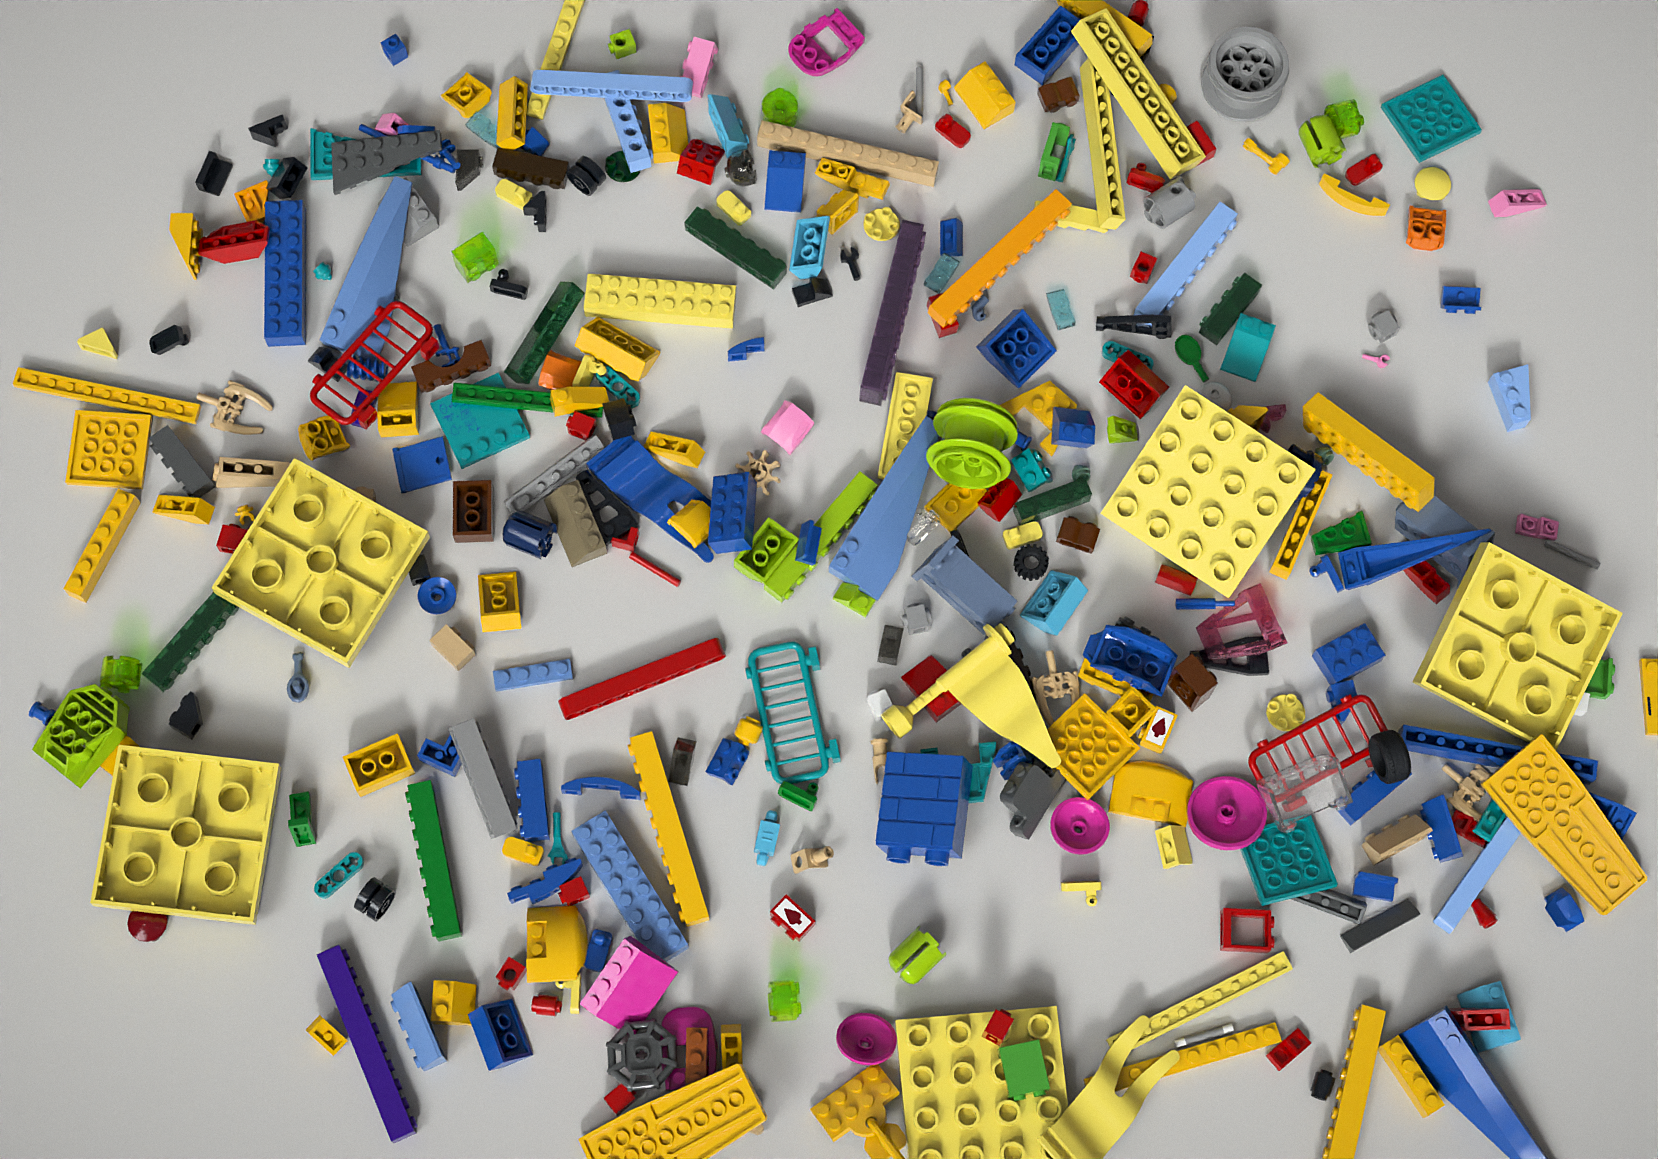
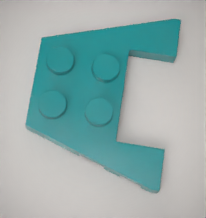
[920,742,997,803]

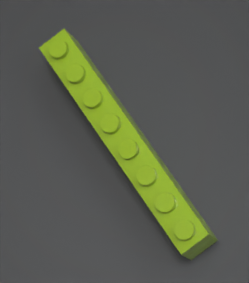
[764,471,878,603]

